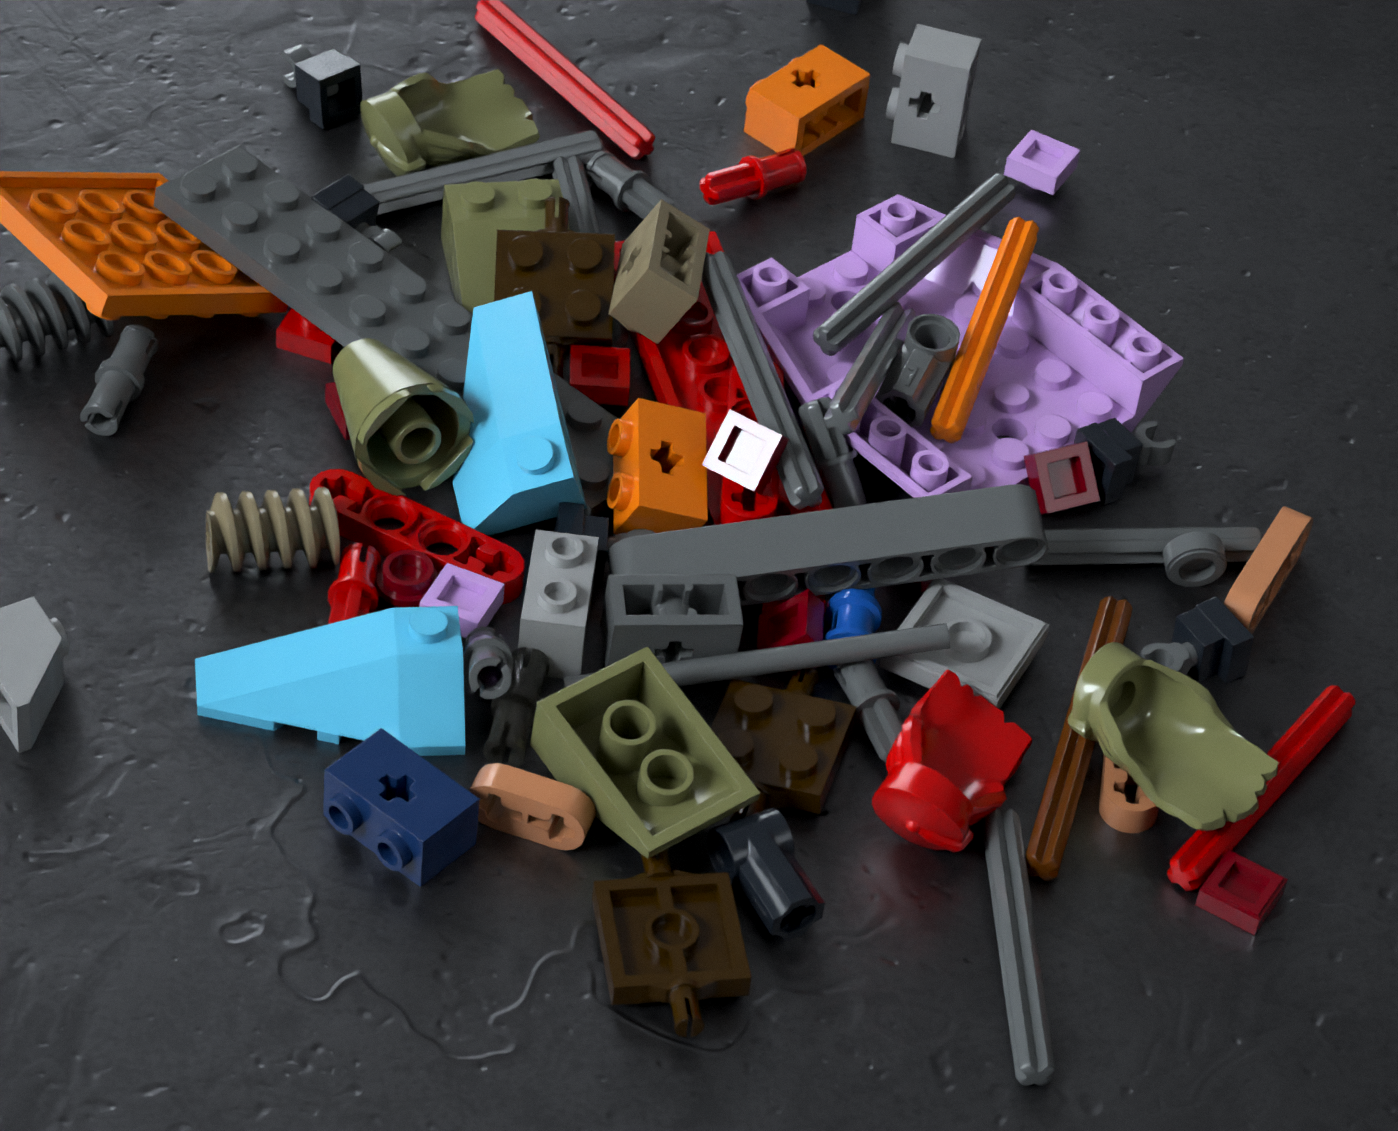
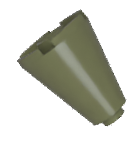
[333,338,474,495]

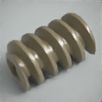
[205,487,340,573]

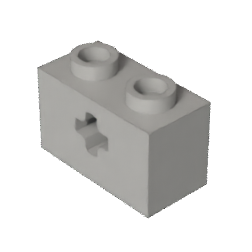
[886,24,981,158]
[516,530,599,679]

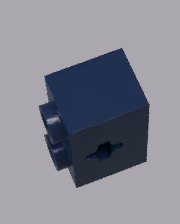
[323,728,480,887]

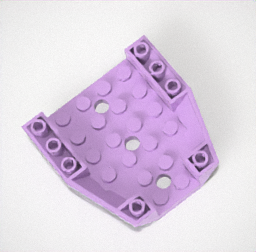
[737,194,1184,498]

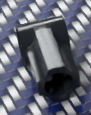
[707,808,825,941]

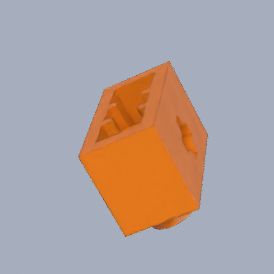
[744,44,871,156]
[607,398,708,535]

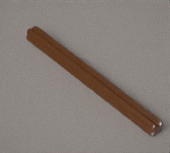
[1025,596,1133,881]

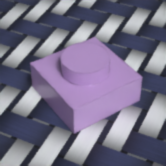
[1004,130,1080,195]
[419,563,505,638]

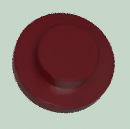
[376,550,439,607]

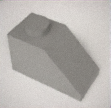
[0,596,69,753]

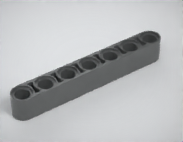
[607,484,1049,606]

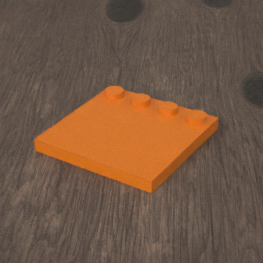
[0,171,288,320]

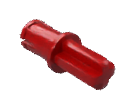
[699,148,807,206]
[328,543,381,624]

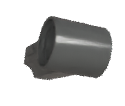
[875,314,960,427]

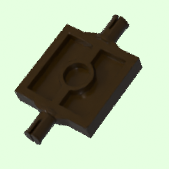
[494,197,615,380]
[711,668,856,822]
[592,848,752,1037]

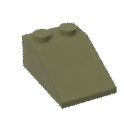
[441,179,569,314]
[530,646,760,859]

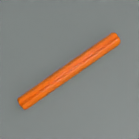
[930,217,1039,443]

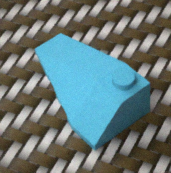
[452,291,587,536]
[195,606,466,756]

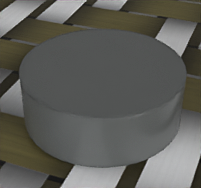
[1163,531,1227,587]

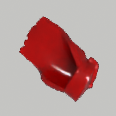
[872,669,1032,853]

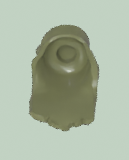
[360,69,540,176]
[1068,642,1278,831]

